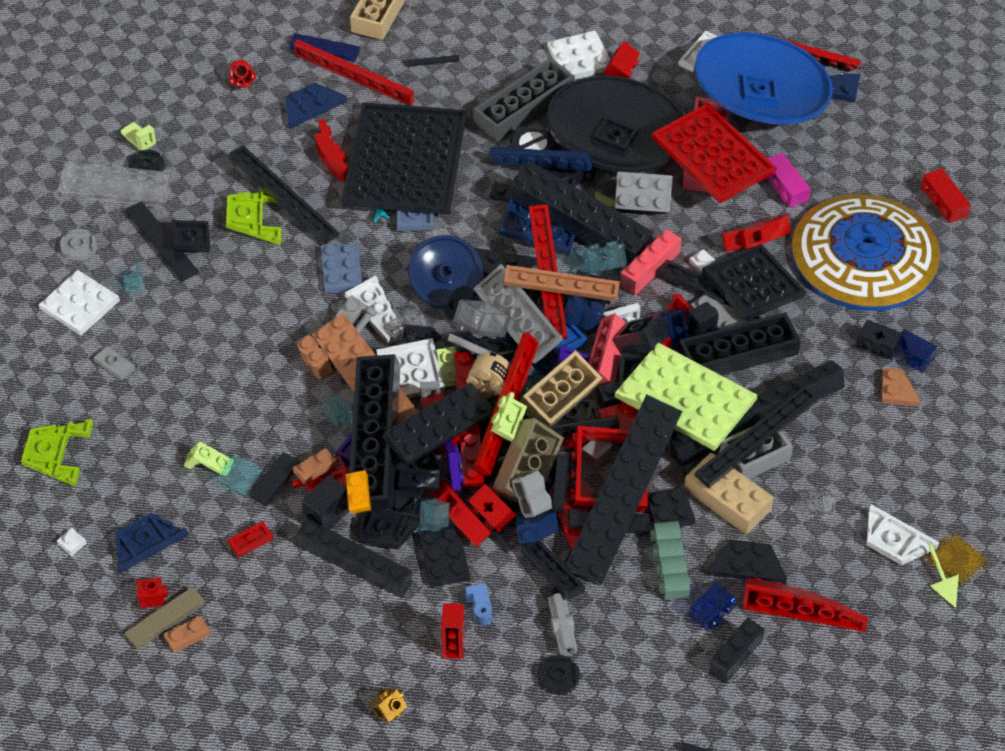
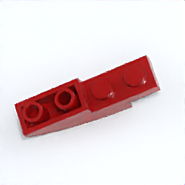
[314,119,348,182]
[721,214,791,252]
[429,479,491,547]

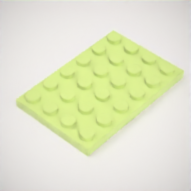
[615,343,757,451]

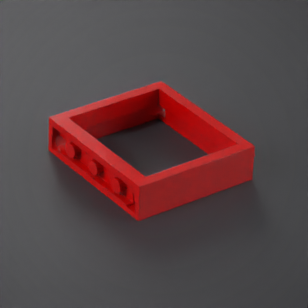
[570,426,648,513]

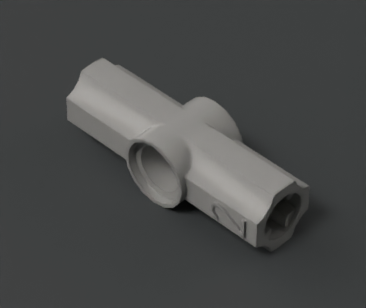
[548,593,577,656]

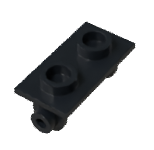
[402,324,441,343]

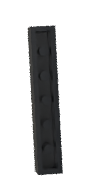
[296,519,412,599]

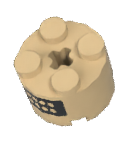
[466,352,511,399]

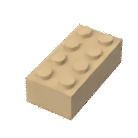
[350,0,405,40]
[519,351,603,427]
[684,453,774,535]

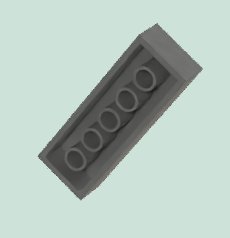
[473,58,575,142]

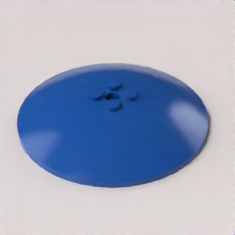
[694,32,833,125]

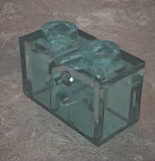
[583,241,627,273]

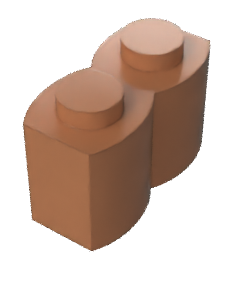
[297,335,333,380]

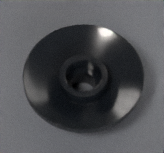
[443,285,473,320]

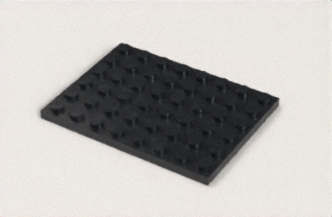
[341,102,467,215]

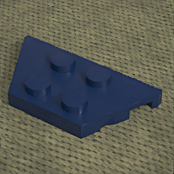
[285,83,348,129]
[116,513,188,573]

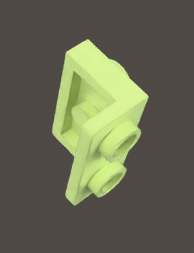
[491,392,527,441]

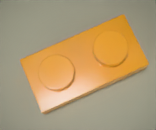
[346,470,371,514]

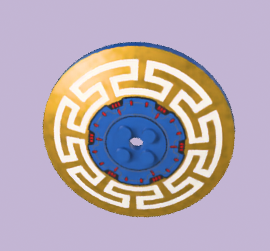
[791,194,940,311]

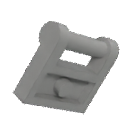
[333,295,377,334]

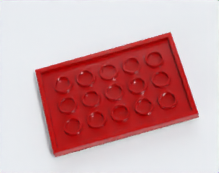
[652,103,777,204]

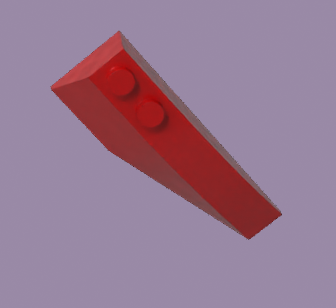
[742,578,869,632]

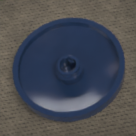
[408,235,483,309]

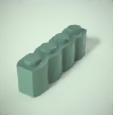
[650,521,690,600]

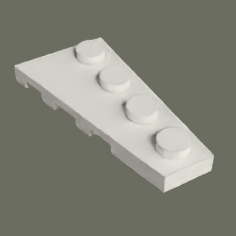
[345,275,403,344]

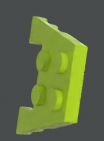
[226,189,281,245]
[21,419,93,486]

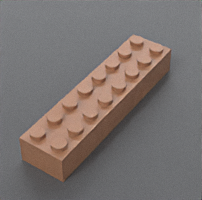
[312,313,418,424]

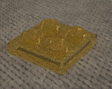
[929,534,988,587]

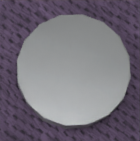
[60,229,97,261]

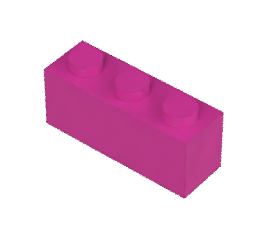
[767,153,811,208]

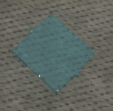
[217,454,263,497]

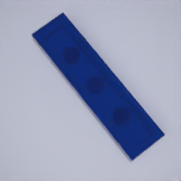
[290,33,360,62]

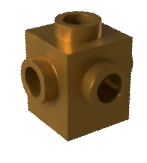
[369,688,408,722]

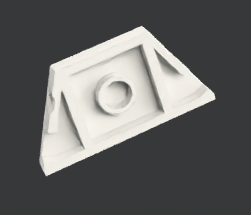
[866,504,939,565]

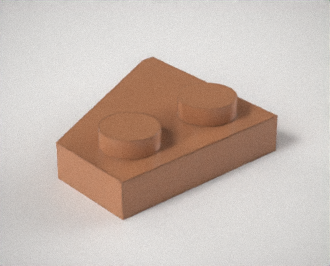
[881,368,920,407]

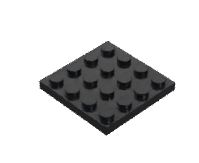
[701,244,806,321]

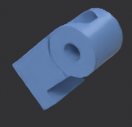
[465,583,492,626]

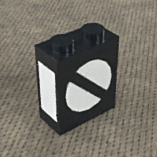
[507,126,558,169]

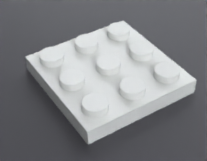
[547,31,610,79]
[39,270,120,335]
[376,338,445,398]

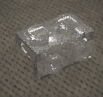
[383,309,427,346]

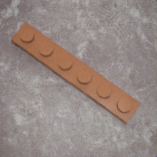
[504,265,620,302]

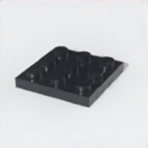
[448,328,518,360]

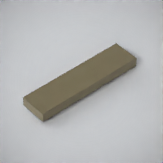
[125,587,205,650]

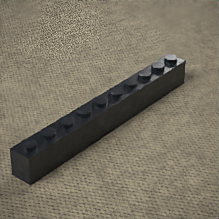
[669,360,845,466]

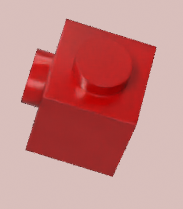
[136,577,168,609]

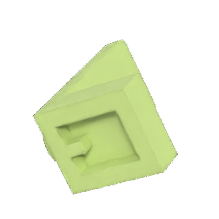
[121,122,156,151]
[436,346,456,387]
[184,442,233,477]

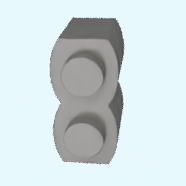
[512,470,552,518]

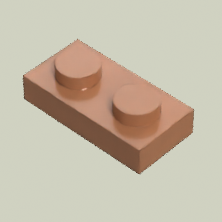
[293,448,337,484]
[164,616,211,654]

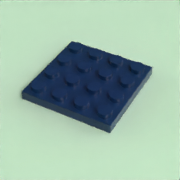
[499,199,575,255]

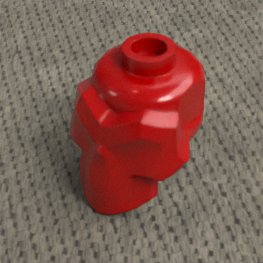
[229,60,256,88]

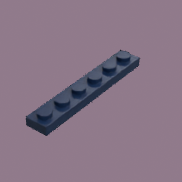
[489,147,592,171]

